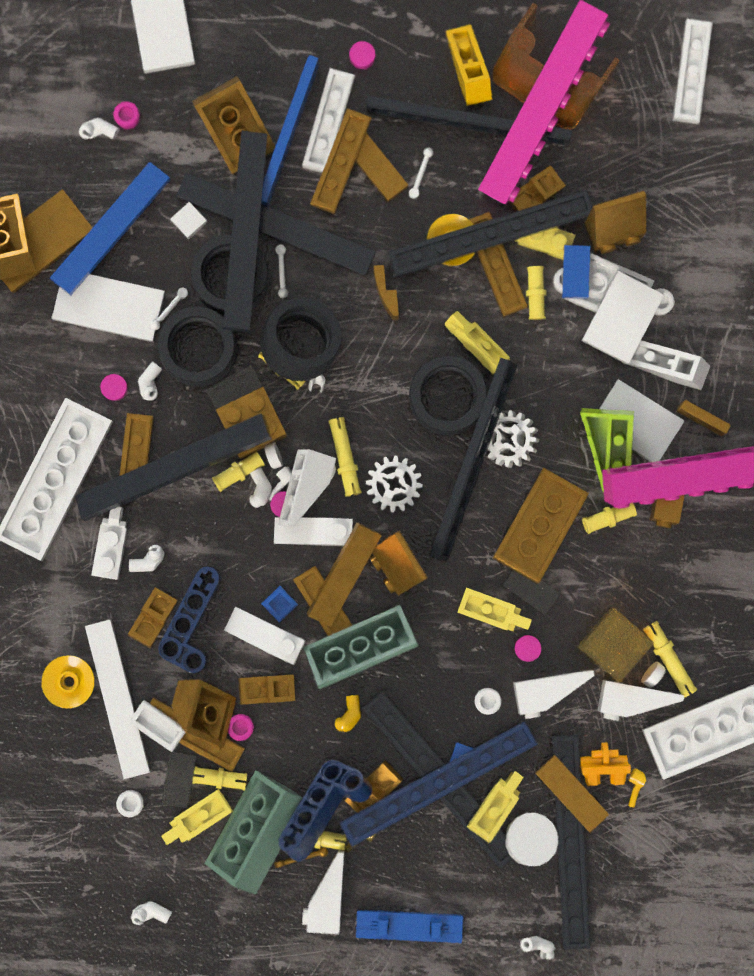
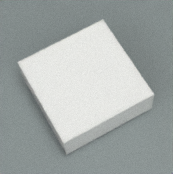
[170,202,207,239]

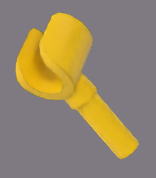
[628,768,646,808]

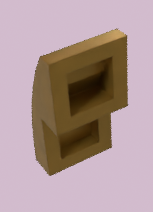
[508,165,566,212]
[373,265,399,320]
[128,587,178,649]
[238,675,295,705]
[345,760,403,812]

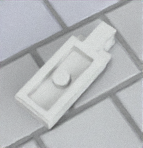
[92,507,128,580]

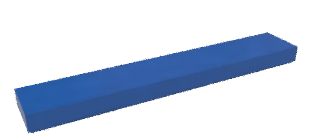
[261,55,319,207]
[50,162,170,296]

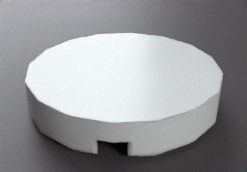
[505,813,558,866]

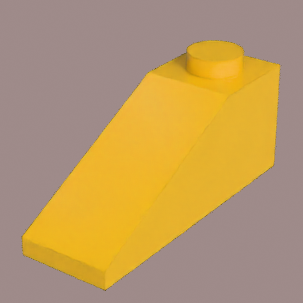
[446,25,492,106]

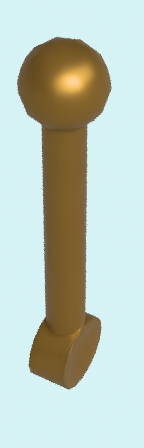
[274,847,328,868]

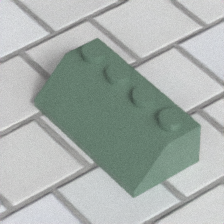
[303,605,418,689]
[204,770,303,895]

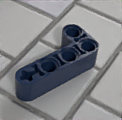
[158,567,221,673]
[279,760,372,861]

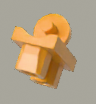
[580,742,631,786]

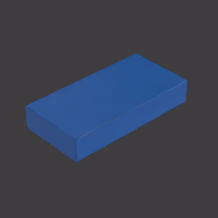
[562,245,590,299]

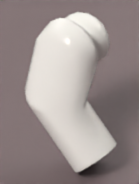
[79,118,119,139]
[138,362,162,401]
[249,468,272,508]
[129,545,164,572]
[131,901,172,925]
[521,936,555,959]

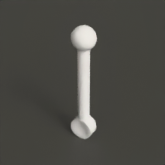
[409,147,434,199]
[275,245,288,298]
[150,288,188,330]

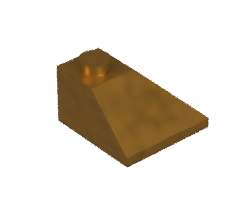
[172,680,236,748]

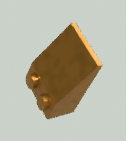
[192,76,276,174]
[584,191,646,254]
[0,194,36,280]
[370,531,427,596]

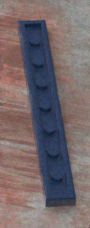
[339,721,538,847]

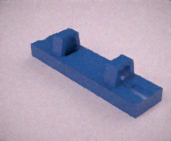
[356,909,463,943]

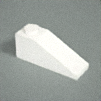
[628,341,710,390]
[278,449,336,527]
[274,518,353,546]
[224,607,306,665]
[513,670,594,719]
[597,680,684,721]
[302,850,344,934]

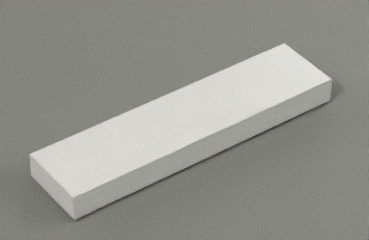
[673,19,712,124]
[302,68,355,173]

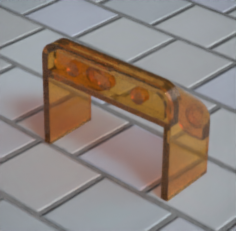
[492,3,619,129]

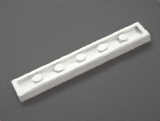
[85,619,151,779]

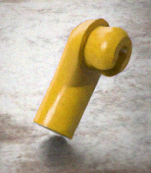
[335,695,361,732]

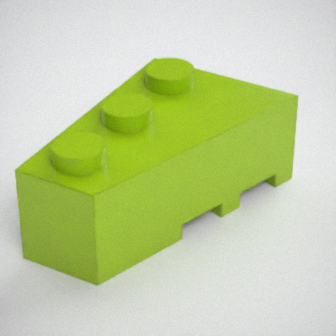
[580,408,635,492]

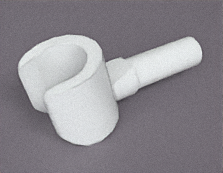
[308,355,325,393]
[269,467,292,501]

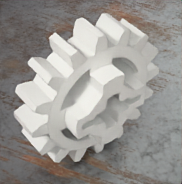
[487,410,539,468]
[366,456,423,513]

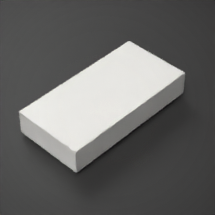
[129,700,186,752]

